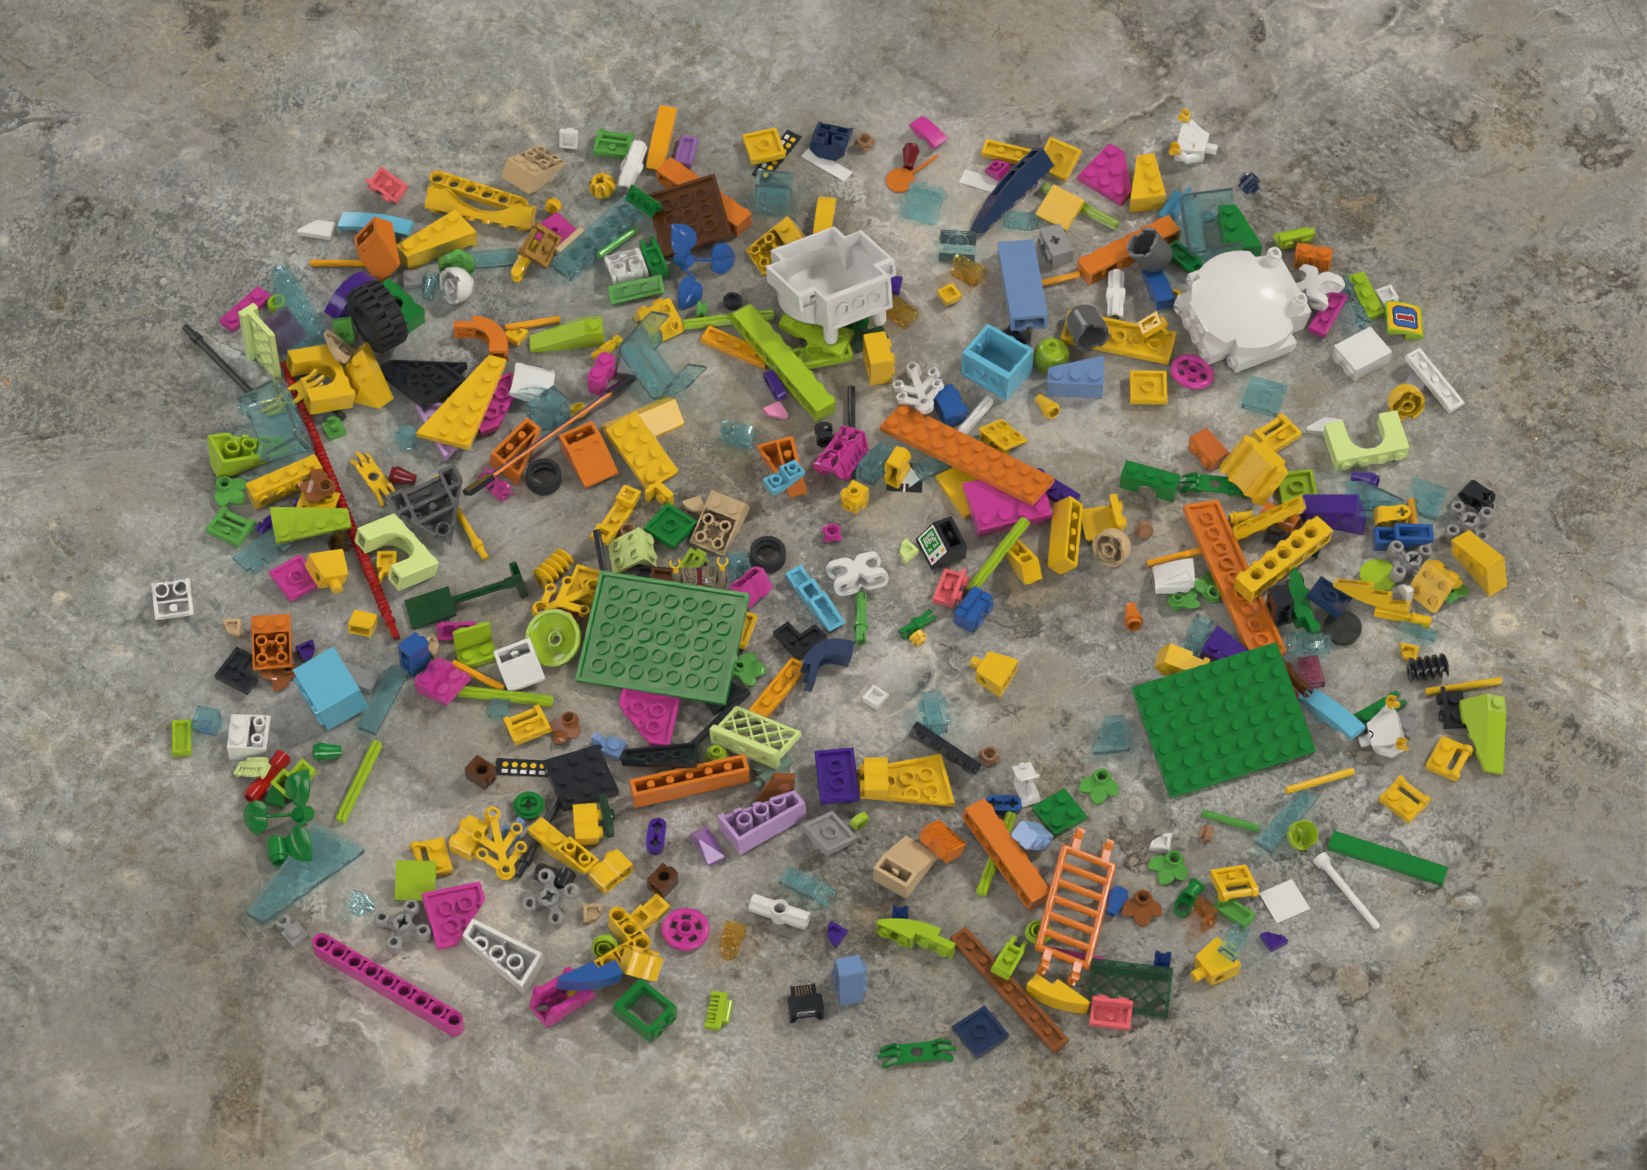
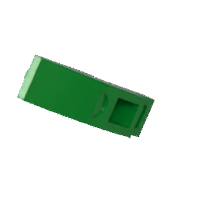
[1288,567,1321,642]

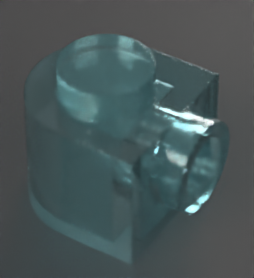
[394,425,418,449]

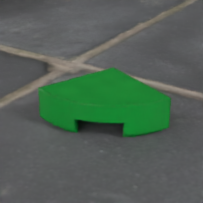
[265,785,285,810]

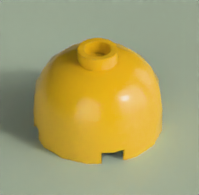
[1387,383,1425,421]

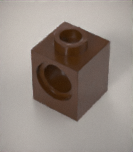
[465,755,497,790]
[647,863,678,899]

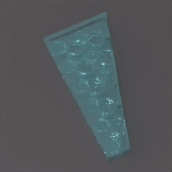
[272,264,327,364]
[247,822,365,925]

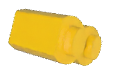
[884,446,911,489]
[860,757,888,798]
[573,803,603,846]
[448,814,491,862]
[587,849,634,895]
[619,945,664,982]

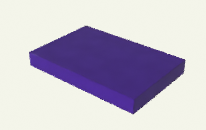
[814,747,860,805]

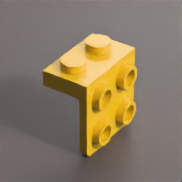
[633,297,685,345]
[1081,494,1127,542]
[1410,559,1463,613]

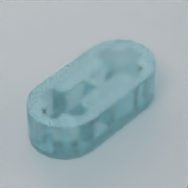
[1004,211,1038,231]

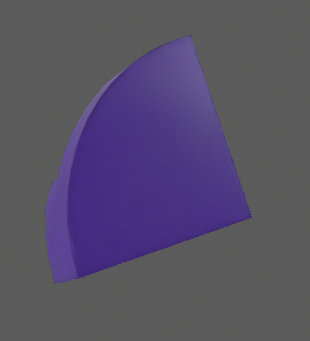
[295,639,315,664]
[827,921,848,948]
[1260,932,1288,952]

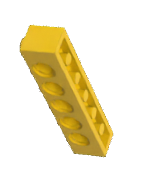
[1234,516,1333,603]

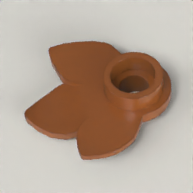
[298,469,336,502]
[259,663,297,692]
[549,711,581,745]
[1122,890,1162,927]

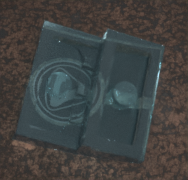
[938,229,977,264]

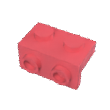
[365,166,409,204]
[932,568,969,609]
[1089,995,1133,1031]

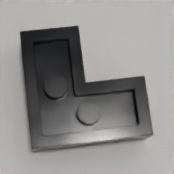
[773,622,827,660]
[215,646,259,695]

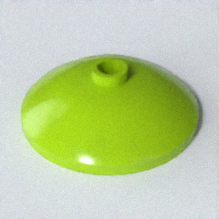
[525,609,581,667]

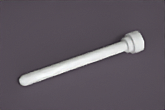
[1313,852,1380,930]

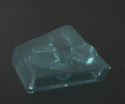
[1093,715,1131,756]

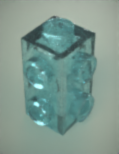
[918,690,951,735]

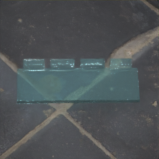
[233,528,300,574]

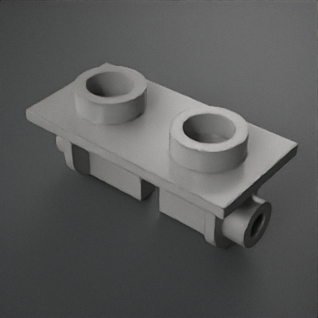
[1009,130,1045,149]

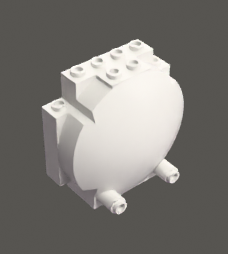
[766,226,896,344]
[1174,247,1312,373]

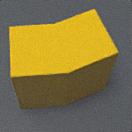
[348,609,378,638]

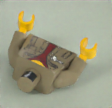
[669,556,729,589]

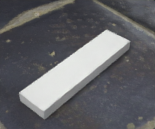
[1404,348,1465,414]

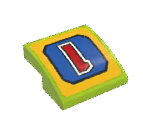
[1385,301,1424,339]

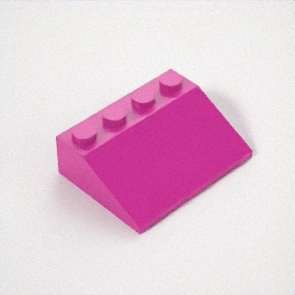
[962,467,1052,537]

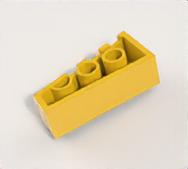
[397,210,478,270]

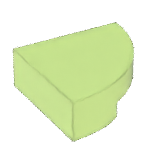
[900,539,919,564]

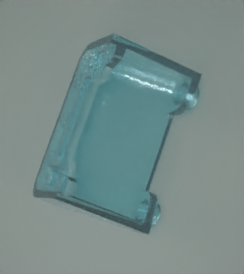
[237,377,314,462]

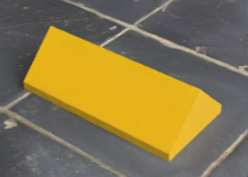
[601,396,684,454]

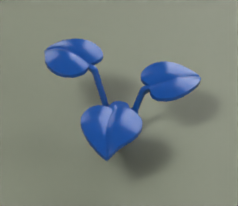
[671,224,735,310]

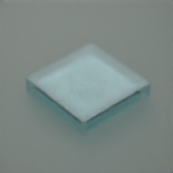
[1241,375,1288,418]

